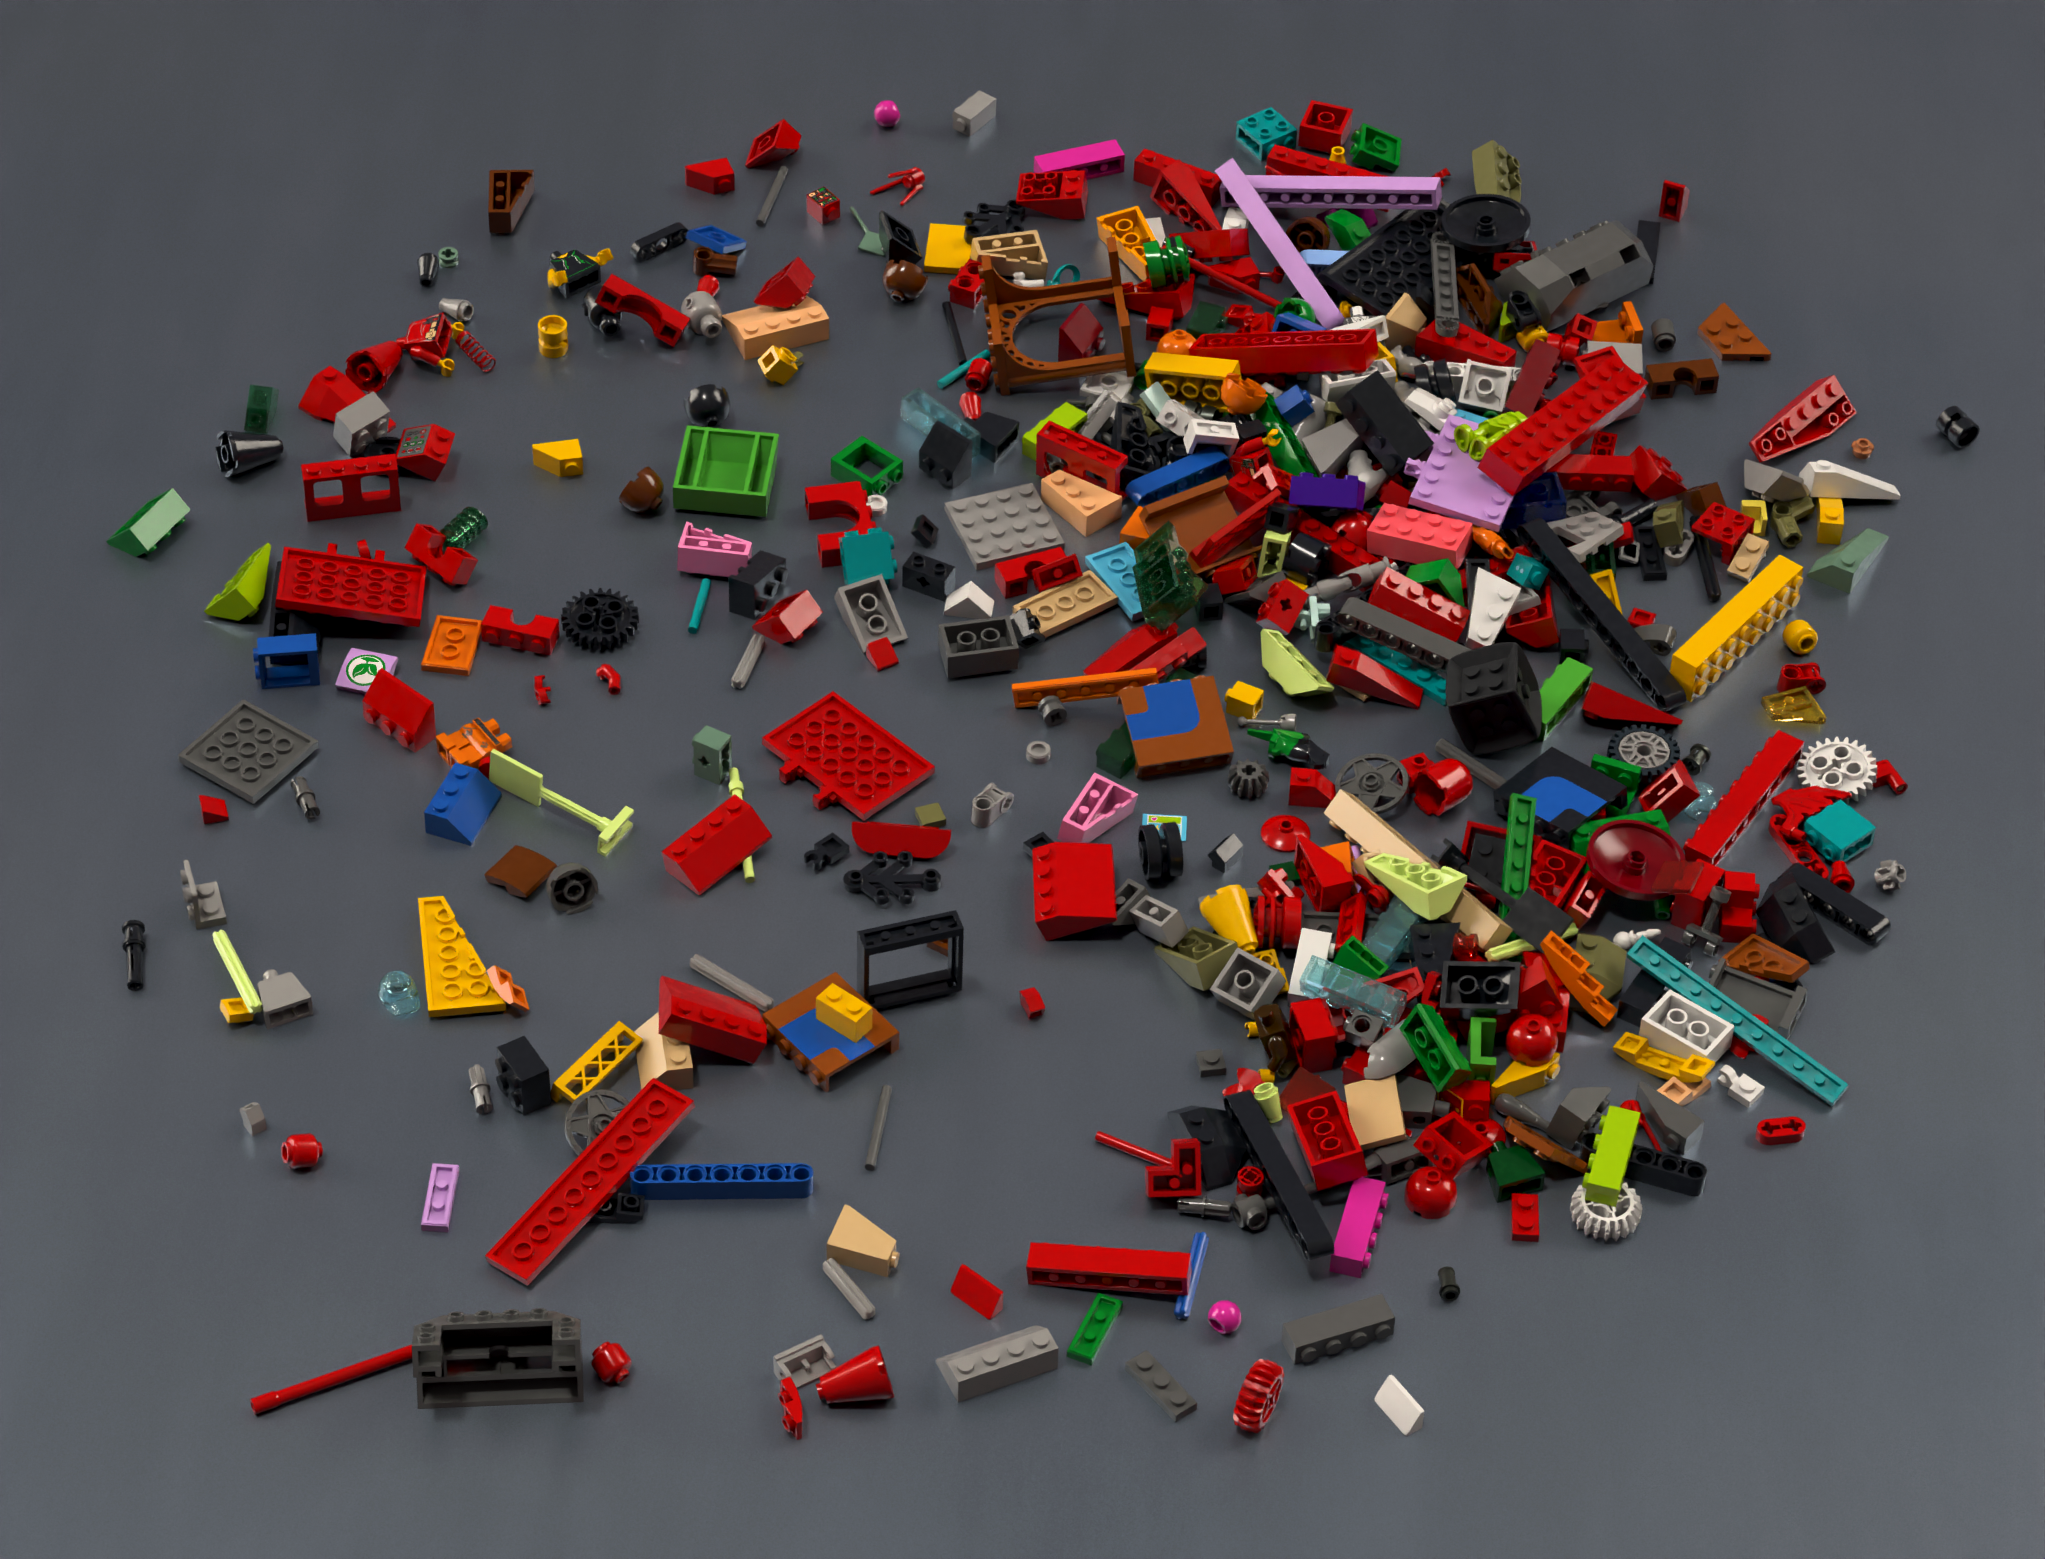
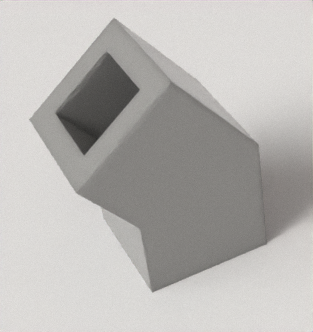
[239,1102,267,1136]

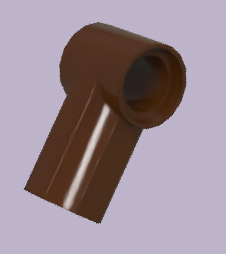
[693,247,738,276]

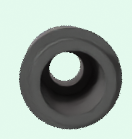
[1651,318,1676,352]

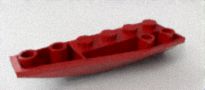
[1748,375,1857,463]

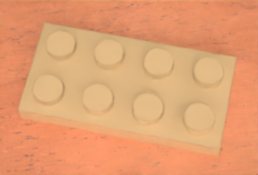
[1013,570,1118,638]

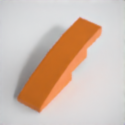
[1540,930,1618,1027]

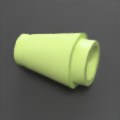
[1254,1082,1283,1123]

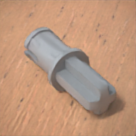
[468,1064,493,1114]

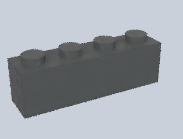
[1281,1294,1395,1365]

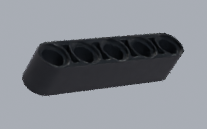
[1777,863,1891,946]
[1579,1133,1707,1196]

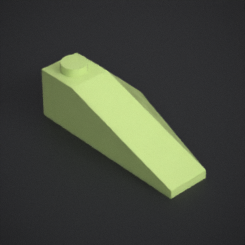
[1364,853,1467,920]

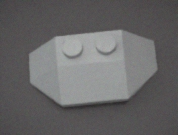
[1744,459,1810,503]

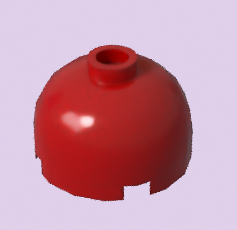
[1331,510,1374,551]
[1506,1014,1558,1067]
[1404,1166,1457,1219]

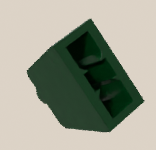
[1486,1141,1545,1203]

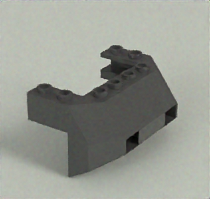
[1494,220,1654,332]
[412,1308,584,1409]

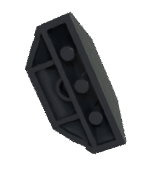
[1756,872,1835,965]
[1167,1105,1247,1191]

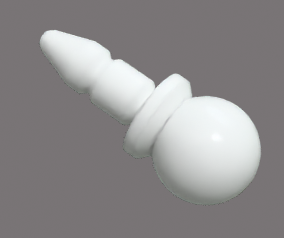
[1613,929,1661,951]

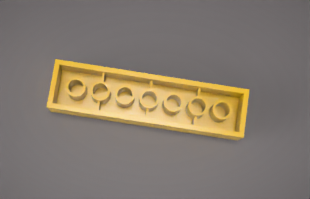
[1670,555,1803,702]

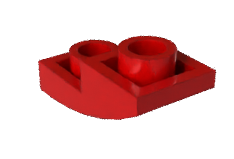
[1590,431,1618,455]
[1421,971,1442,1017]
[778,1376,802,1440]

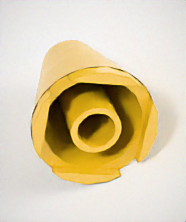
[1199,884,1258,955]

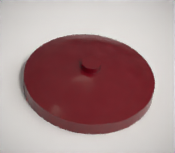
[1586,819,1686,901]

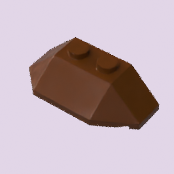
[1456,263,1503,337]

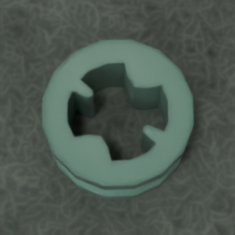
[438,247,459,268]

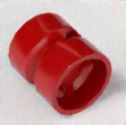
[1547,332,1581,367]

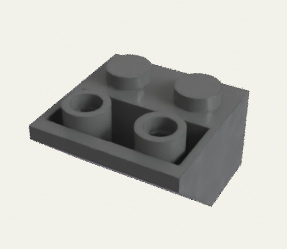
[1545,1086,1612,1150]

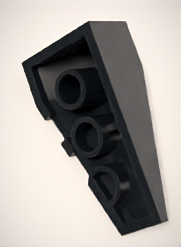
[1110,401,1160,489]

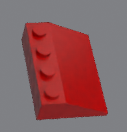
[1032,842,1117,941]
[659,975,767,1064]

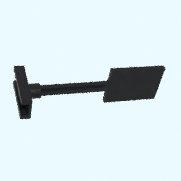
[1430,838,1574,955]

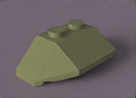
[1568,932,1627,1013]

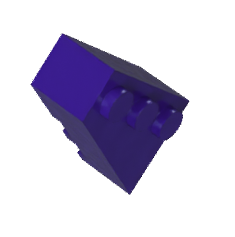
[1289,472,1366,511]

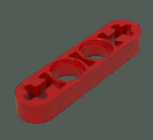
[1768,814,1829,880]

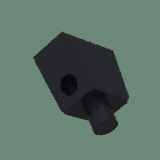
[961,412,1020,463]

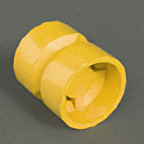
[538,315,568,358]

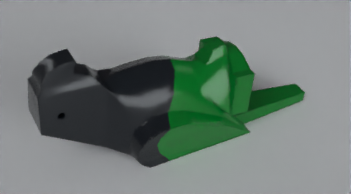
[1247,728,1330,770]

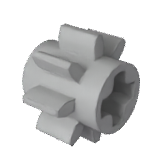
[1875,859,1906,891]

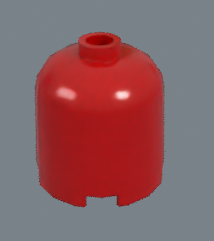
[1410,758,1473,816]

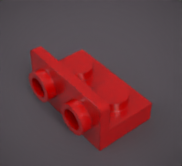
[1252,464,1295,499]

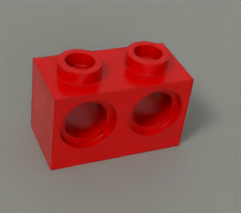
[948,259,985,309]

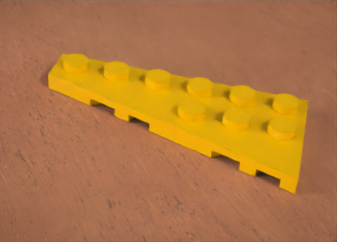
[418,896,506,1017]

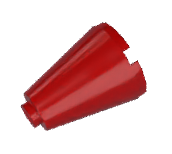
[345,341,403,394]
[816,1345,894,1404]

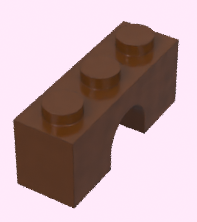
[1644,358,1719,400]

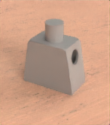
[257,969,313,1029]

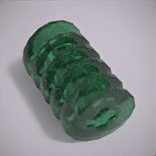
[439,507,489,551]

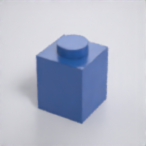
[1274,384,1315,427]

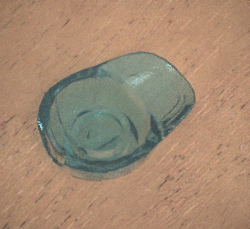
[378,970,420,1016]

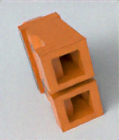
[436,717,512,769]

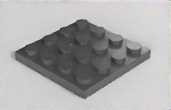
[178,699,319,804]

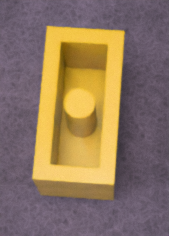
[816,983,872,1043]

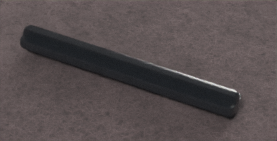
[1689,515,1722,602]

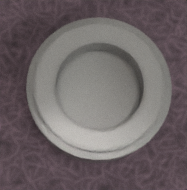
[1026,741,1051,764]

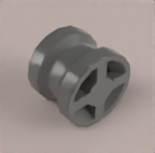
[1038,695,1067,726]

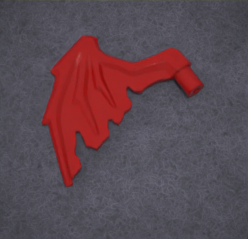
[1771,785,1852,842]

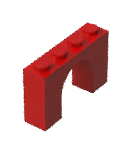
[805,481,876,568]

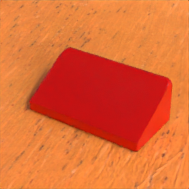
[1032,553,1083,592]
[951,1264,1003,1320]

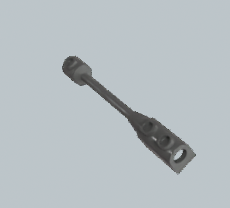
[1231,1135,1433,1230]

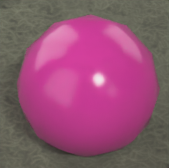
[874,100,901,127]
[1208,1300,1242,1334]

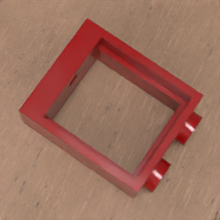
[1413,1111,1493,1180]

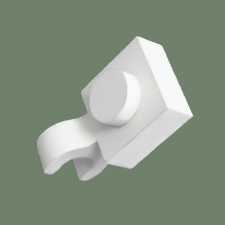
[1717,1065,1765,1108]

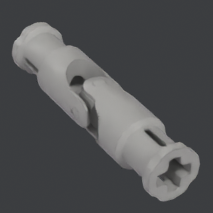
[1303,556,1392,610]

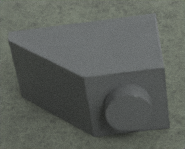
[1110,878,1151,925]

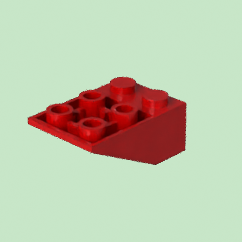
[1016,170,1088,220]

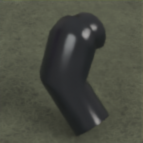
[1402,345,1431,363]

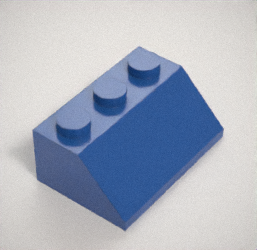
[424,763,502,846]

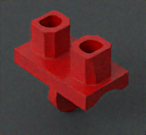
[1257,868,1304,908]

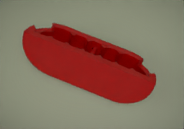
[852,821,951,858]

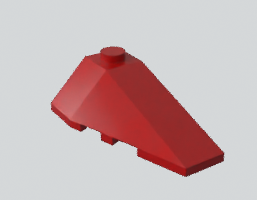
[298,366,396,433]
[1505,576,1559,648]
[1083,619,1178,676]
[1581,681,1683,725]

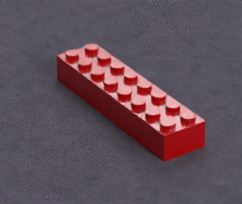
[1189,329,1379,376]

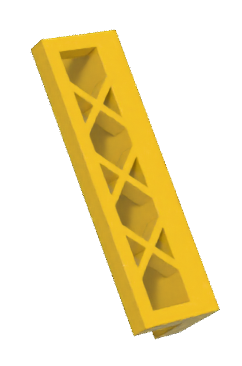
[551,1020,643,1103]

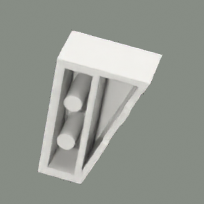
[1465,567,1521,649]

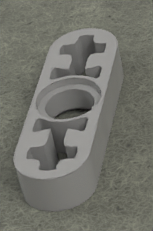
[1078,392,1121,439]

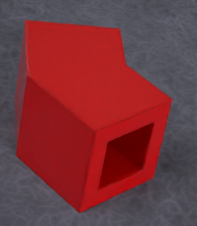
[1019,987,1045,1019]

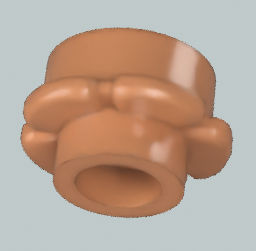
[1851,438,1874,459]

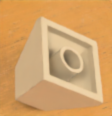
[1384,293,1427,352]

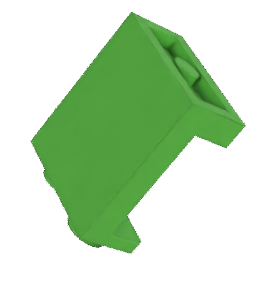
[1466,1017,1497,1090]

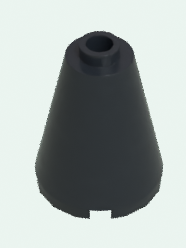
[216,430,284,477]

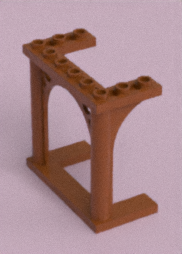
[978,237,1136,396]

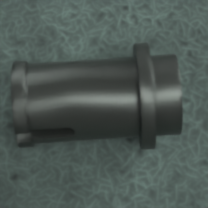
[1438,1266,1461,1301]

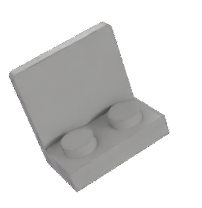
[180,859,227,930]

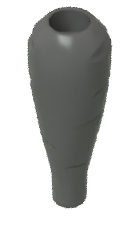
[1494,1093,1550,1131]

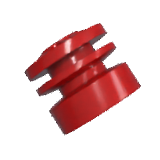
[1253,896,1302,950]

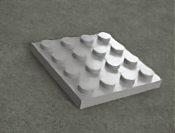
[944,483,1065,571]

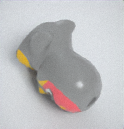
[1390,345,1423,379]

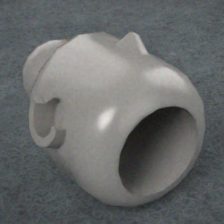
[681,291,722,338]

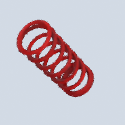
[455,331,496,372]

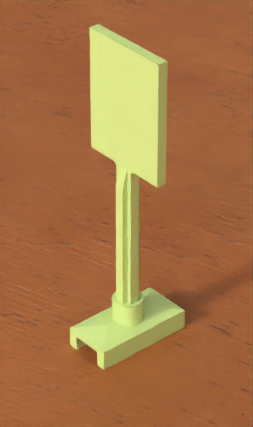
[489,749,634,857]

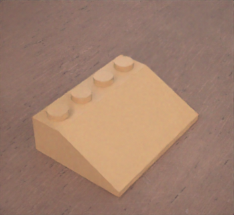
[722,295,829,360]

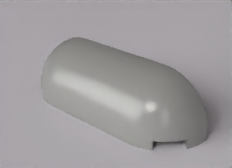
[1364,1019,1417,1079]

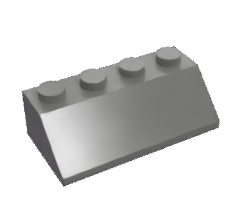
[936,1325,1059,1402]

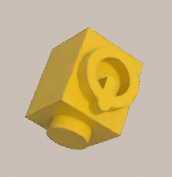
[758,345,798,385]

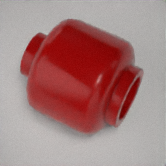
[281,1133,323,1169]
[591,1342,632,1383]

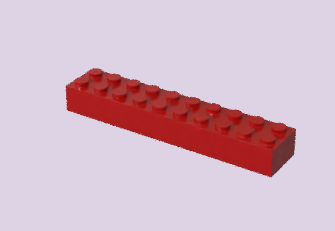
[1477,355,1648,496]

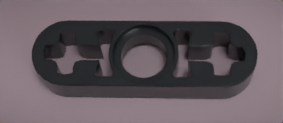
[630,222,689,262]

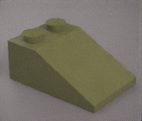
[1154,926,1238,991]

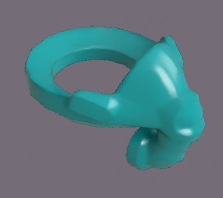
[1046,264,1080,286]

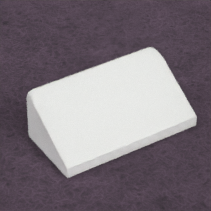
[1375,1374,1424,1436]

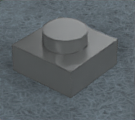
[1196,1049,1226,1078]

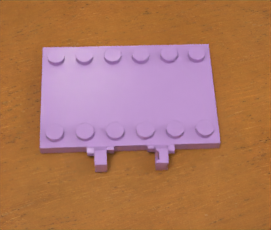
[1404,414,1515,532]

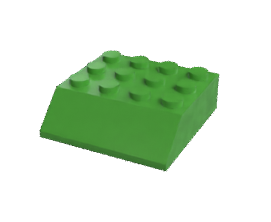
[673,425,779,517]

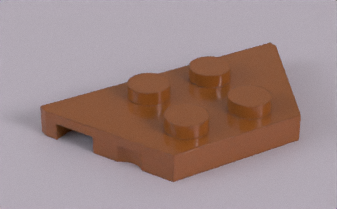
[1697,302,1772,361]
[1503,1115,1589,1174]

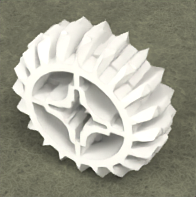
[1570,1182,1642,1242]

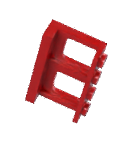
[1036,421,1128,501]
[301,454,401,522]

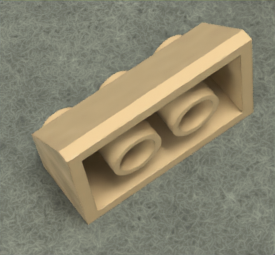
[634,1012,693,1090]

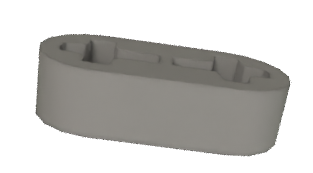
[1664,529,1694,567]

